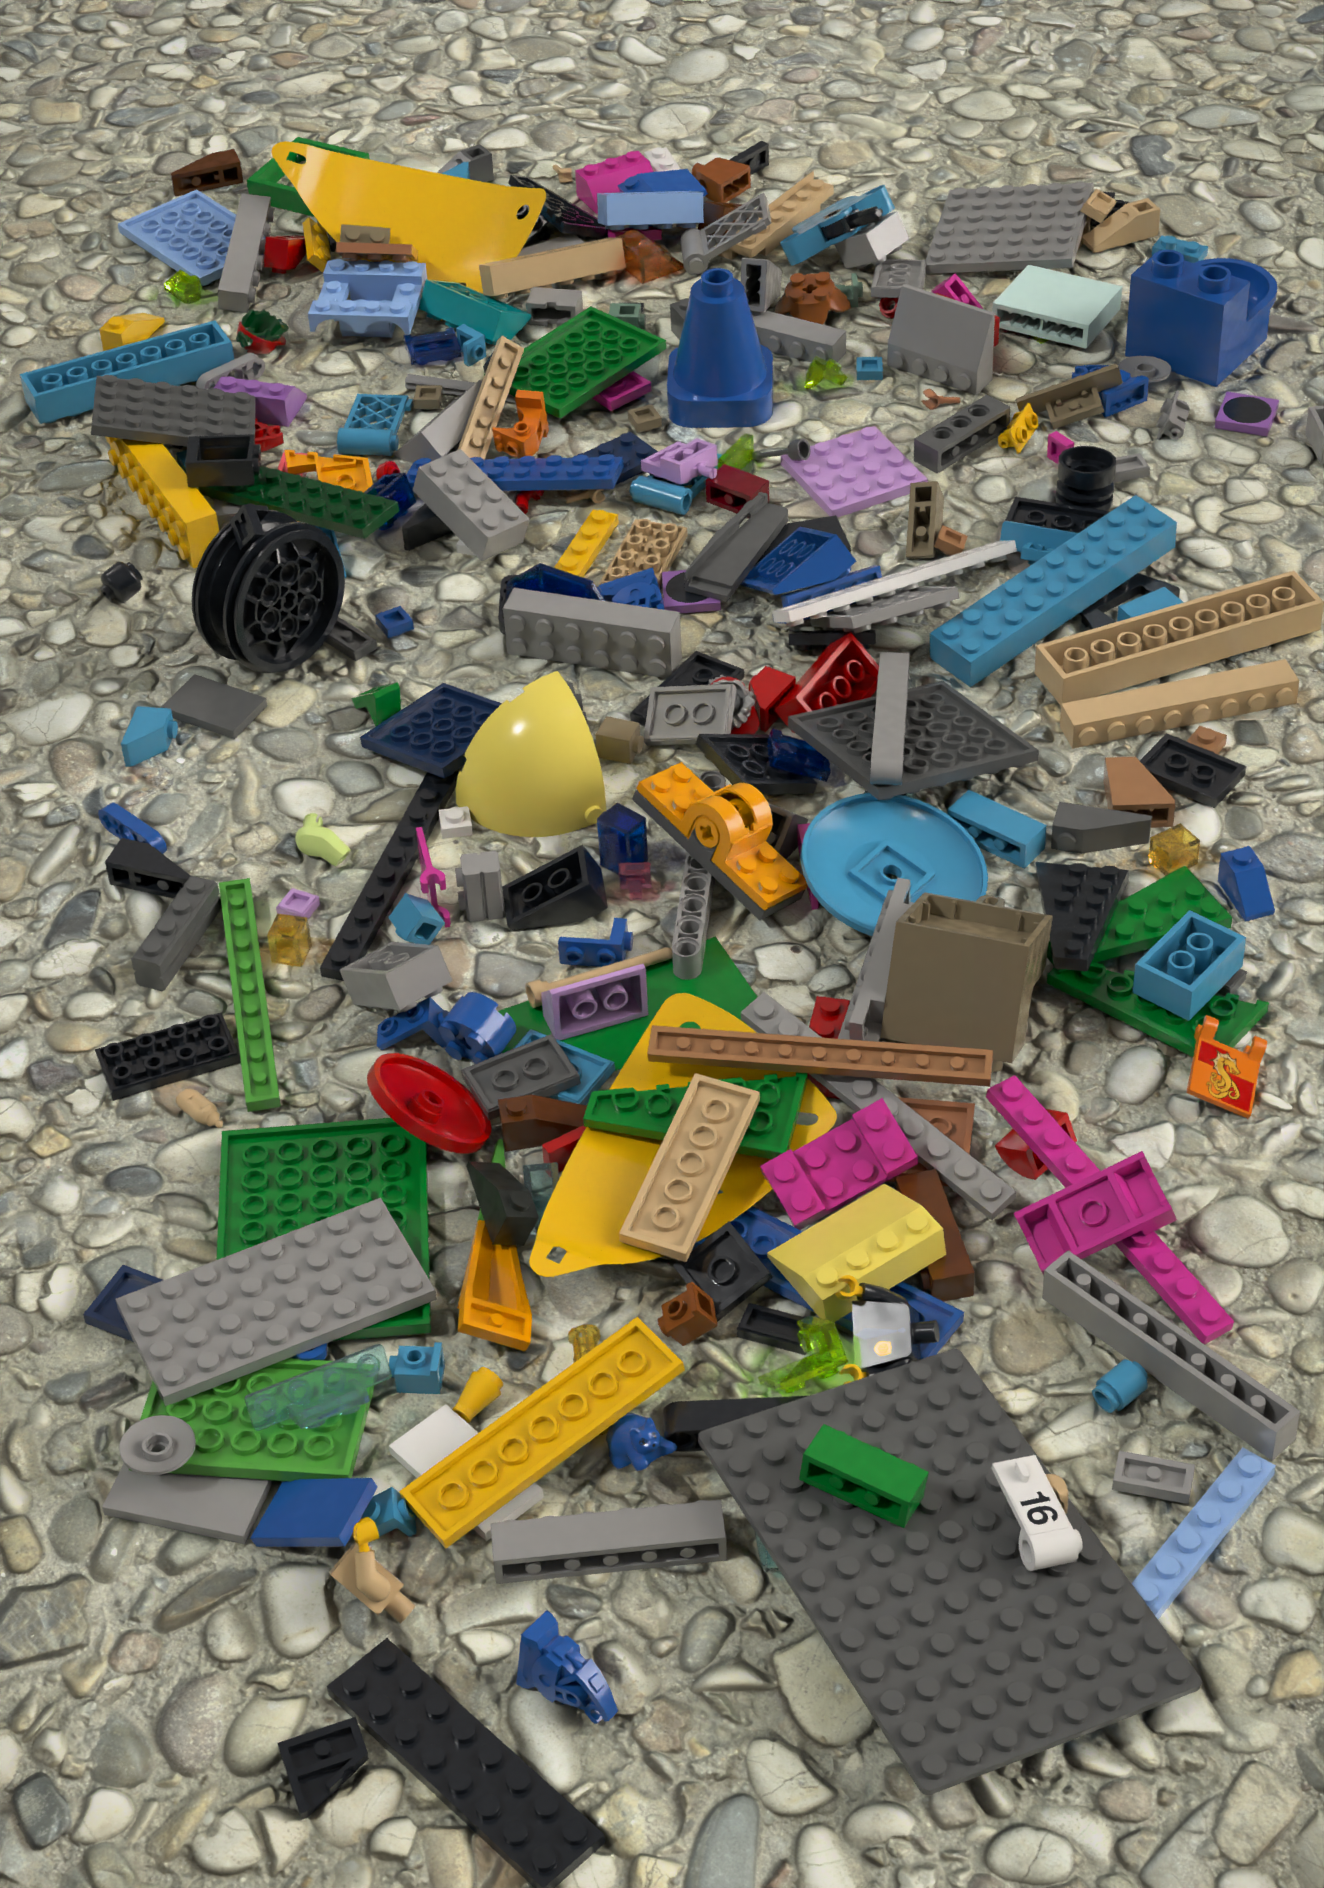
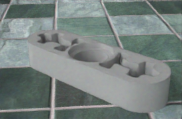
[196,353,265,390]

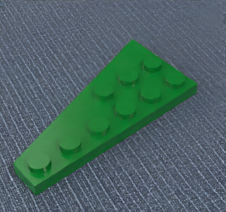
[1047,866,1232,972]

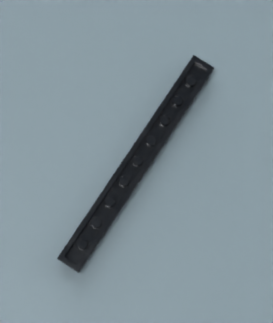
[320,771,458,981]

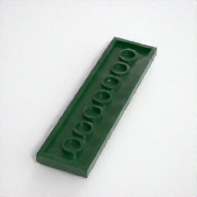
[198,466,399,539]

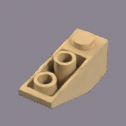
[1081,198,1160,253]

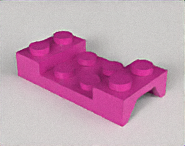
[760,1098,918,1230]
[1014,1151,1177,1275]

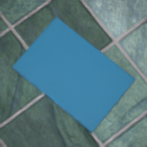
[513,1029,615,1105]

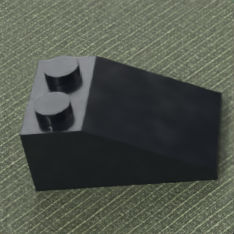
[502,844,608,930]

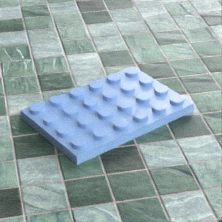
[118,189,266,287]

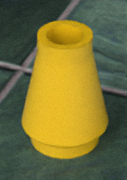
[452,1367,503,1423]

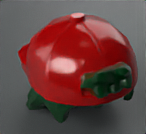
[236,309,289,355]

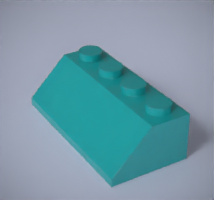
[418,279,532,345]

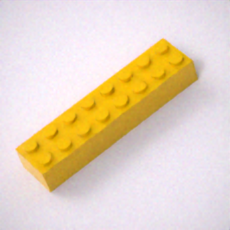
[105,437,219,568]

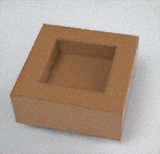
[934,525,968,555]
[1186,726,1227,754]

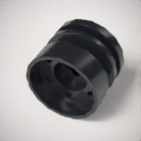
[1056,446,1116,511]

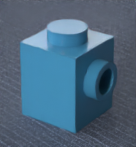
[388,893,445,945]

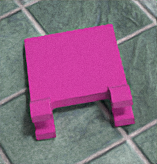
[416,827,451,928]

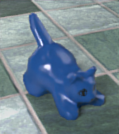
[606,1413,677,1471]

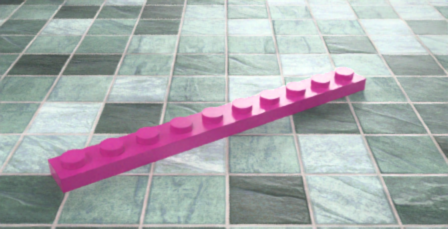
[986,1075,1234,1345]

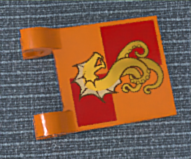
[1186,1015,1267,1119]

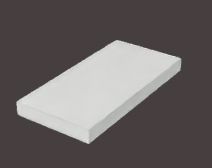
[389,1404,544,1541]

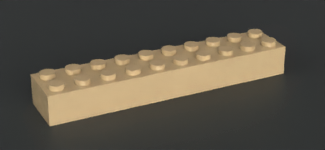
[1035,571,1324,705]

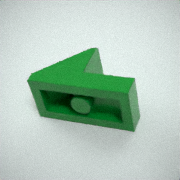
[351,682,401,726]

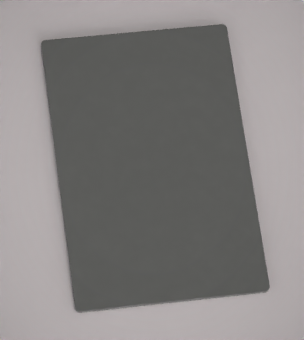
[698,1349,1202,1795]

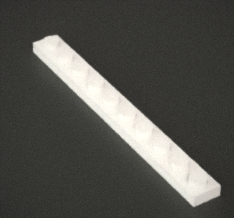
[772,540,1017,627]

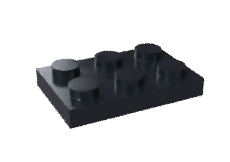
[1140,733,1246,808]

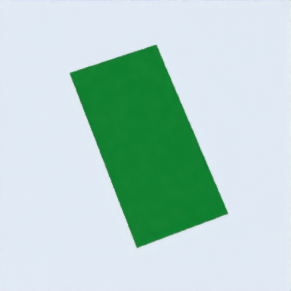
[498,936,758,1071]

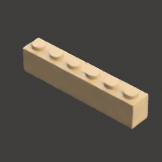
[479,237,626,300]

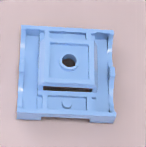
[308,259,427,338]

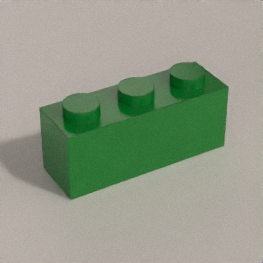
[799,1424,929,1528]

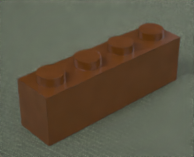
[895,1169,975,1302]

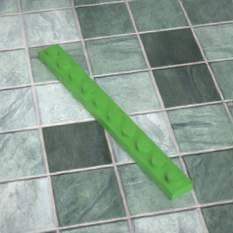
[219,878,281,1112]

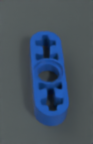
[98,802,167,854]

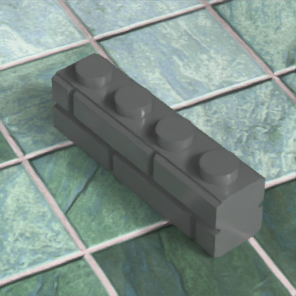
[131,876,222,991]

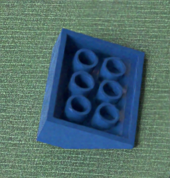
[740,527,857,595]

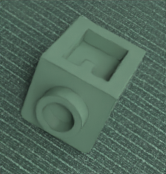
[835,273,863,308]

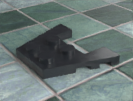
[1079,573,1180,629]

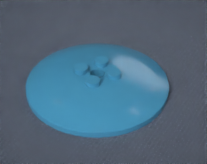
[800,793,988,936]

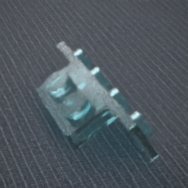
[244,1344,392,1431]

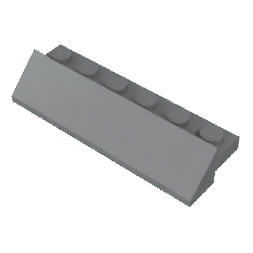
[838,878,914,1042]

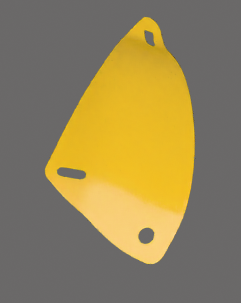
[271,141,546,293]
[529,993,837,1277]

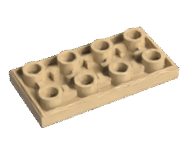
[599,519,687,591]

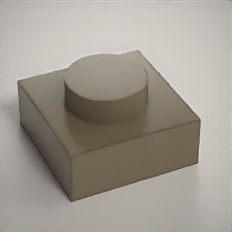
[413,385,443,410]
[627,404,662,433]

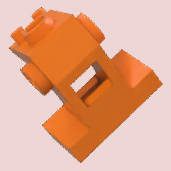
[492,390,549,458]

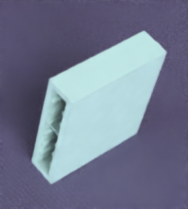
[992,265,1123,349]

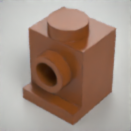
[658,1282,718,1346]

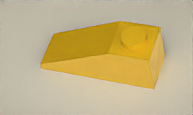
[99,313,165,351]

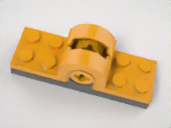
[632,762,808,921]

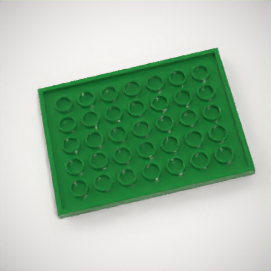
[216,1118,431,1341]

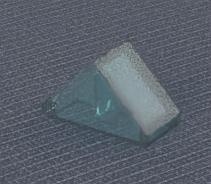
[523,1162,559,1235]

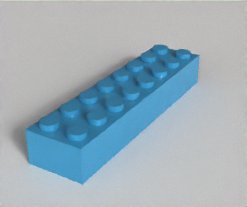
[20,321,234,424]

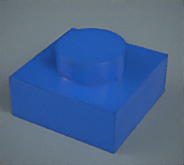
[375,606,414,638]

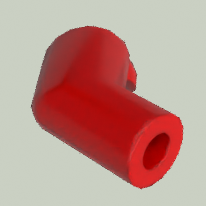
[515,490,544,514]

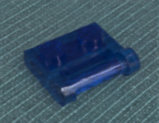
[403,327,462,365]
[767,728,831,782]

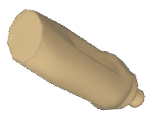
[176,1088,223,1128]

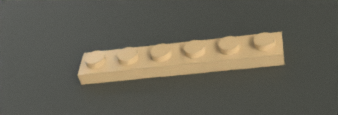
[458,336,524,460]

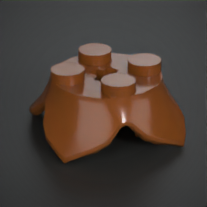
[774,272,851,325]

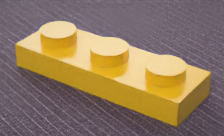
[303,217,331,272]

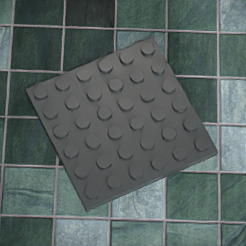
[788,681,1039,800]

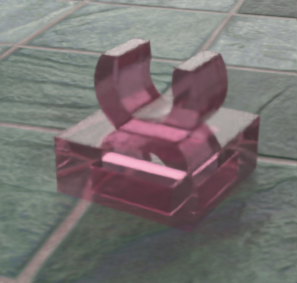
[619,862,652,900]

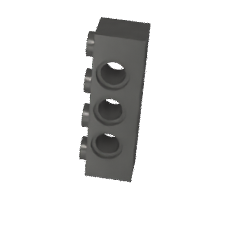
[914,395,1010,474]

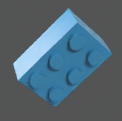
[1133,910,1246,1021]

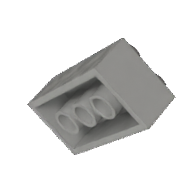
[413,449,530,561]

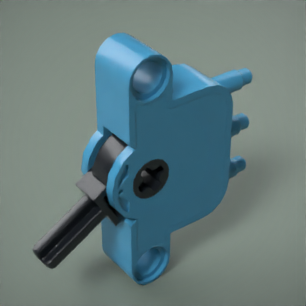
[780,185,895,266]

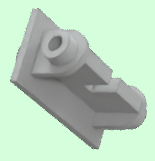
[1156,390,1190,440]

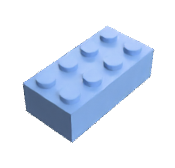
[597,191,704,230]

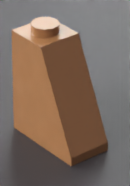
[1103,757,1175,828]

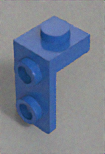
[558,918,633,967]
[377,997,449,1050]

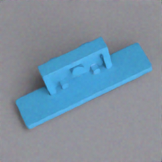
[1000,521,1078,565]

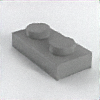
[1112,1451,1195,1504]

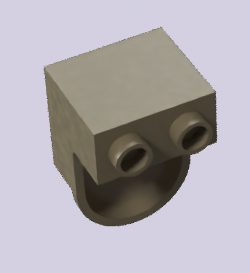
[880,892,1053,1072]

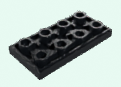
[95,1012,241,1101]

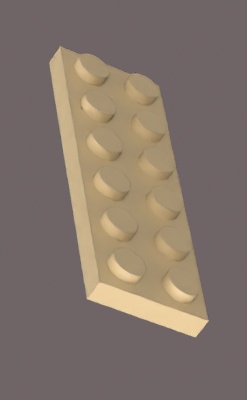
[619,1073,760,1262]

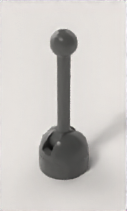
[752,439,811,461]

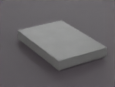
[644,684,737,746]

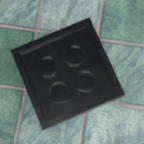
[695,734,818,796]

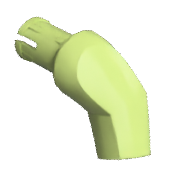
[295,813,351,867]

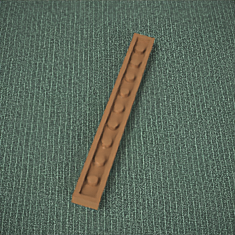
[647,1025,993,1087]

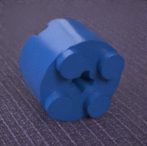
[438,992,516,1064]

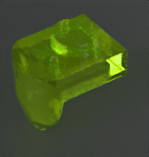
[164,269,202,304]
[805,356,848,389]

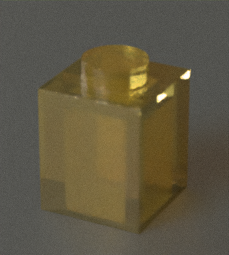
[1148,823,1200,876]
[267,913,312,967]

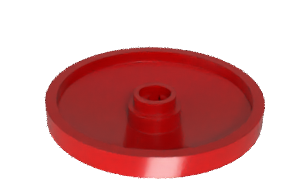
[367,1053,492,1154]

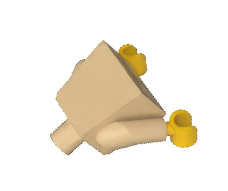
[329,1517,416,1624]

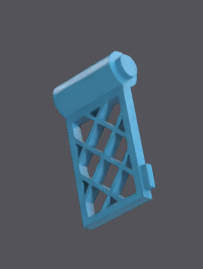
[337,394,413,456]
[629,453,729,515]

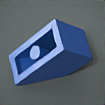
[1217,846,1275,922]

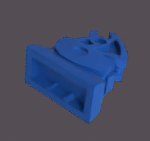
[1072,365,1149,418]
[599,567,665,610]
[516,1610,618,1724]

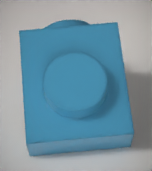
[456,324,486,366]
[361,1487,417,1537]

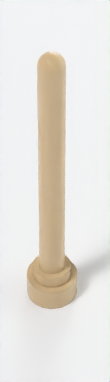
[525,947,672,1008]

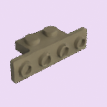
[1016,364,1123,430]

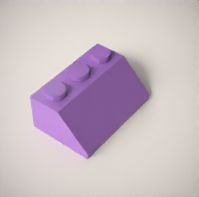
[214,376,307,427]

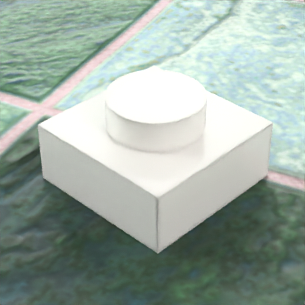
[438,806,473,839]

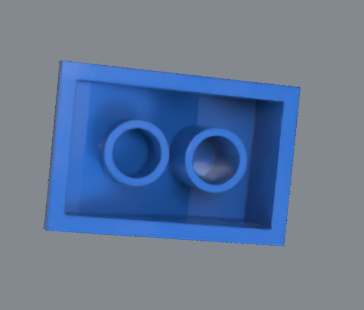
[617,169,708,226]

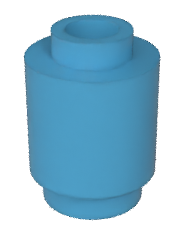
[1092,1359,1148,1413]

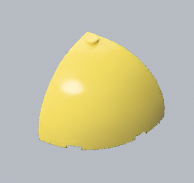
[456,671,607,837]

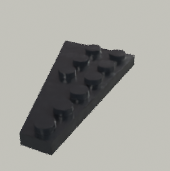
[508,175,608,240]
[1035,862,1129,972]

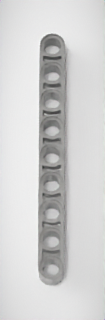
[870,652,910,785]
[672,770,726,980]

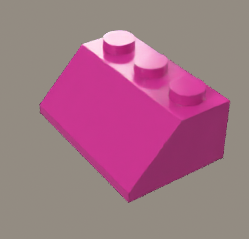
[575,151,654,215]

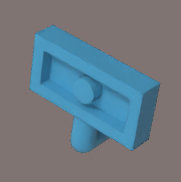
[1152,235,1208,263]

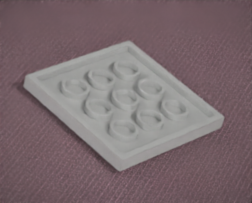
[811,586,960,633]

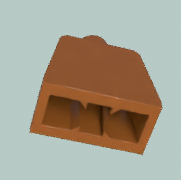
[692,157,751,203]

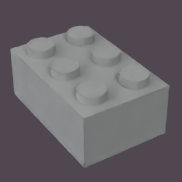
[340,942,453,1012]

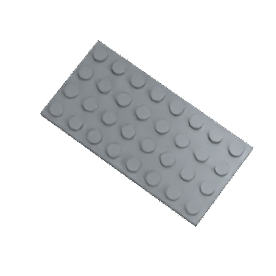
[115,1198,437,1407]

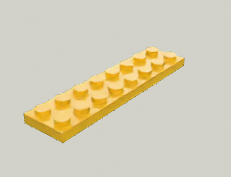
[399,1317,685,1549]

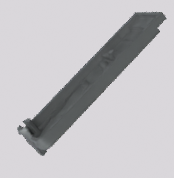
[685,492,788,602]

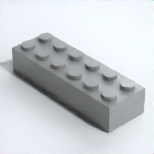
[503,588,682,678]

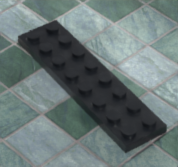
[327,1638,605,1888]

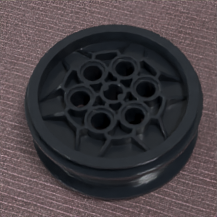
[191,510,345,673]

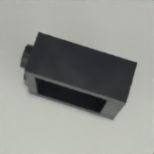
[185,434,261,487]

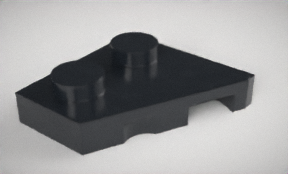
[278,1716,369,1820]

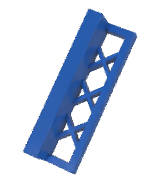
[772,565,882,624]

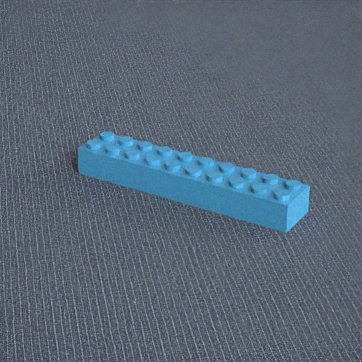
[930,495,1177,688]

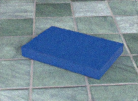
[250,1478,378,1547]

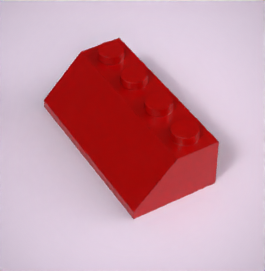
[774,632,879,733]

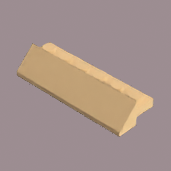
[717,170,834,260]

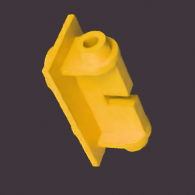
[998,403,1039,454]

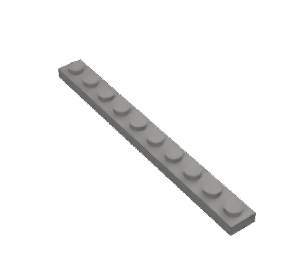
[741,992,1016,1220]

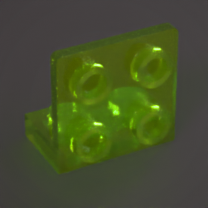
[758,1316,849,1393]

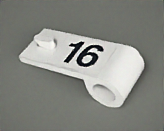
[991,1455,1083,1571]

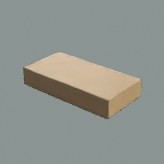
[1080,189,1117,223]

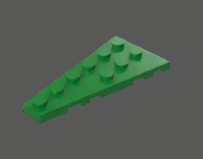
[1047,963,1269,1057]
[583,1072,808,1159]

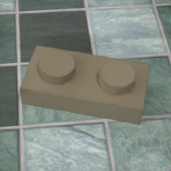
[340,224,390,244]

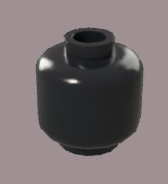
[100,562,143,603]

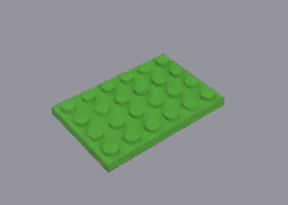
[129,1358,378,1481]

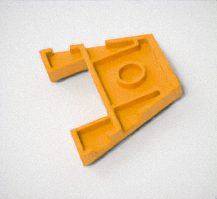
[284,450,375,522]

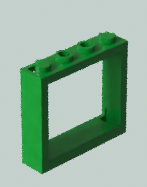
[247,137,370,217]

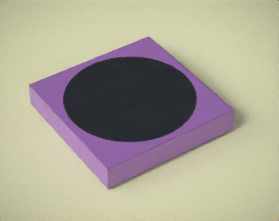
[1215,392,1279,437]
[662,570,721,614]

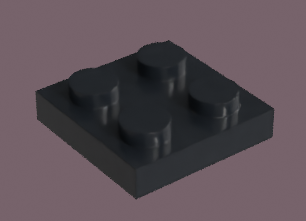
[674,1221,773,1322]

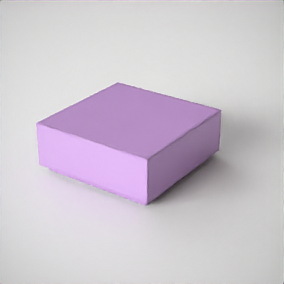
[276,888,320,924]

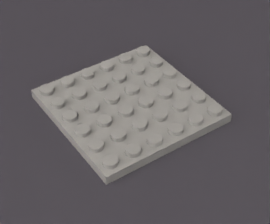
[925,182,1094,274]

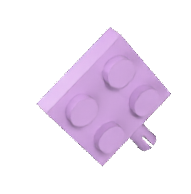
[641,438,718,485]

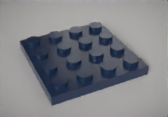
[360,683,502,778]

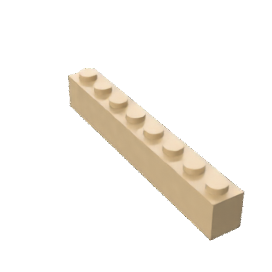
[1060,659,1300,749]

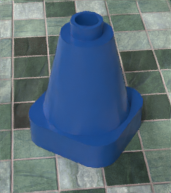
[667,268,773,428]

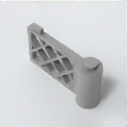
[680,193,772,275]

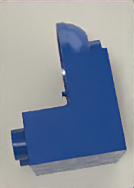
[1125,250,1277,387]

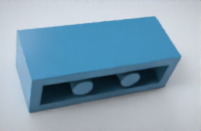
[947,790,1047,869]

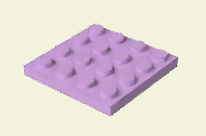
[781,426,928,518]

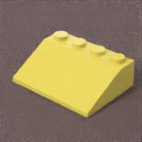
[767,1184,946,1326]

